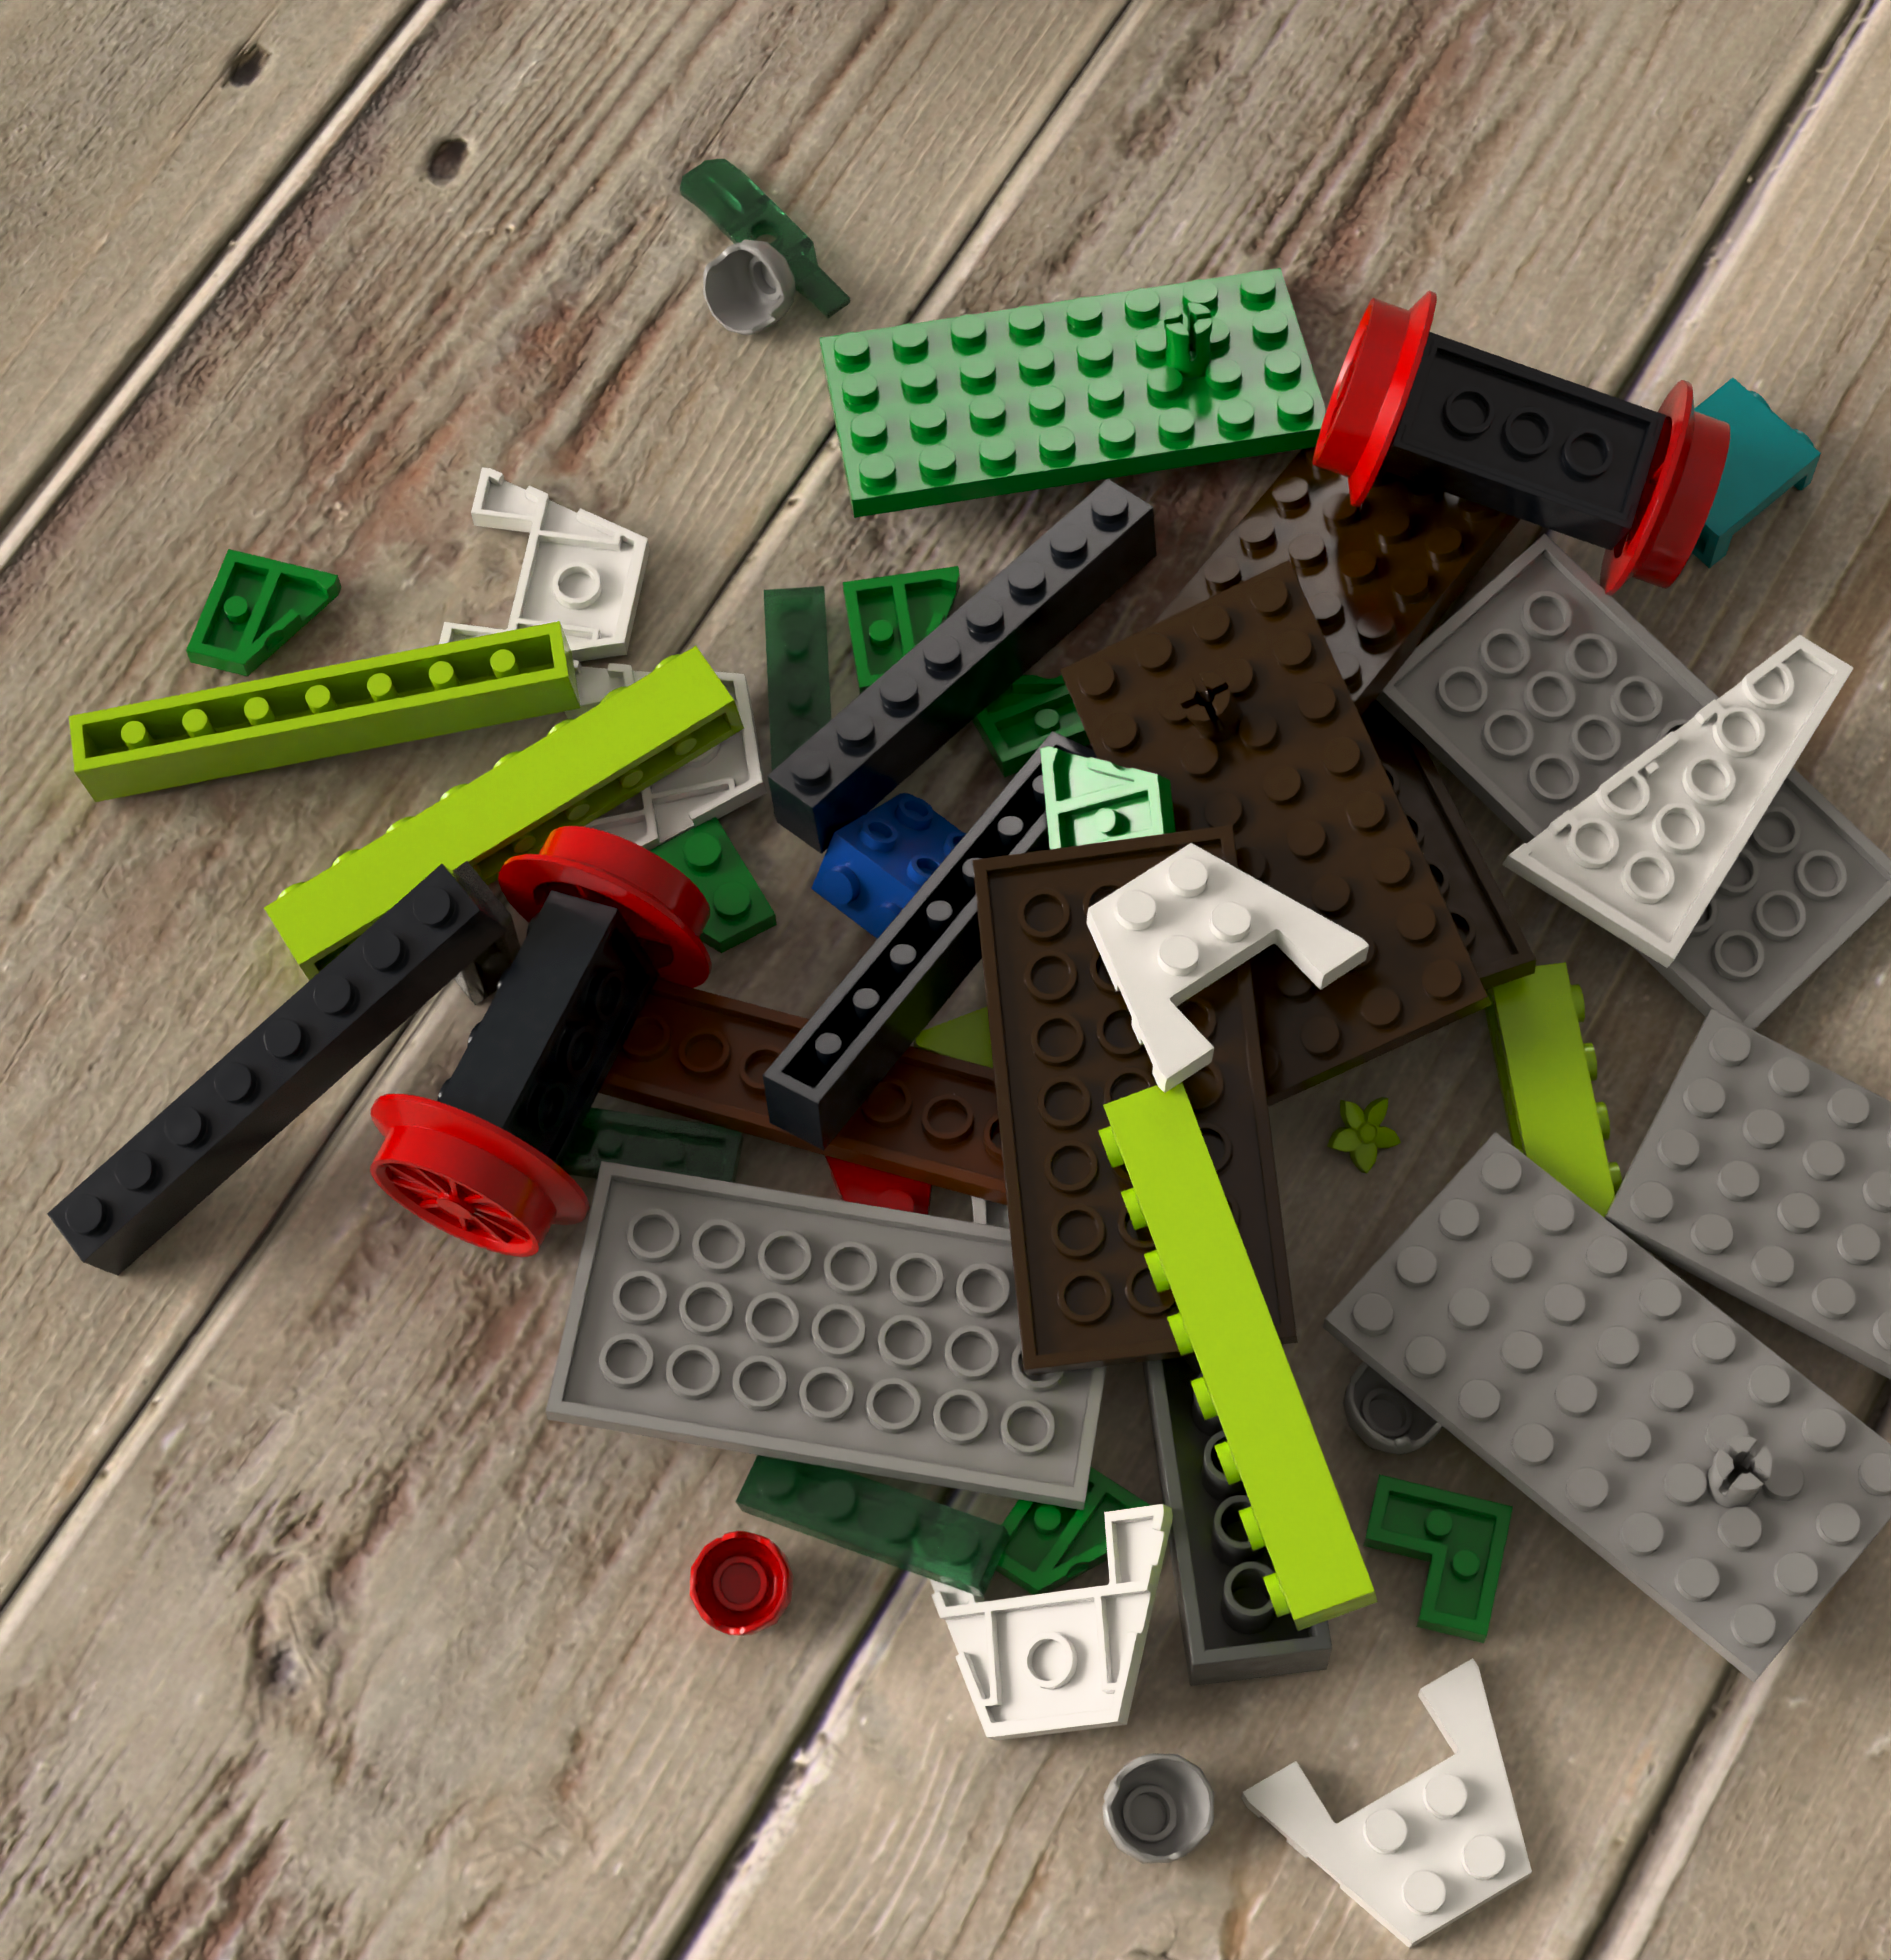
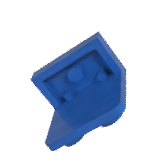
[811,793,966,939]

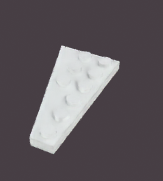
[1502,635,1853,968]

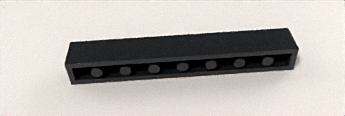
[767,479,1157,854]
[763,731,1097,1151]
[47,864,508,1276]

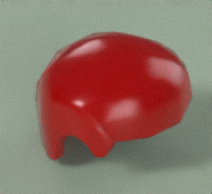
[690,1531,794,1636]

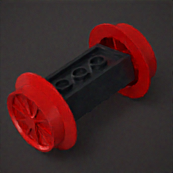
[1313,290,1730,596]
[370,826,712,1257]

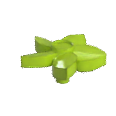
[1327,1097,1401,1174]

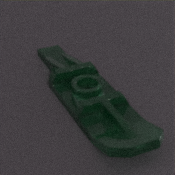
[680,159,850,318]

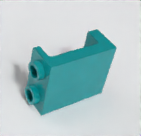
[1692,378,1821,569]

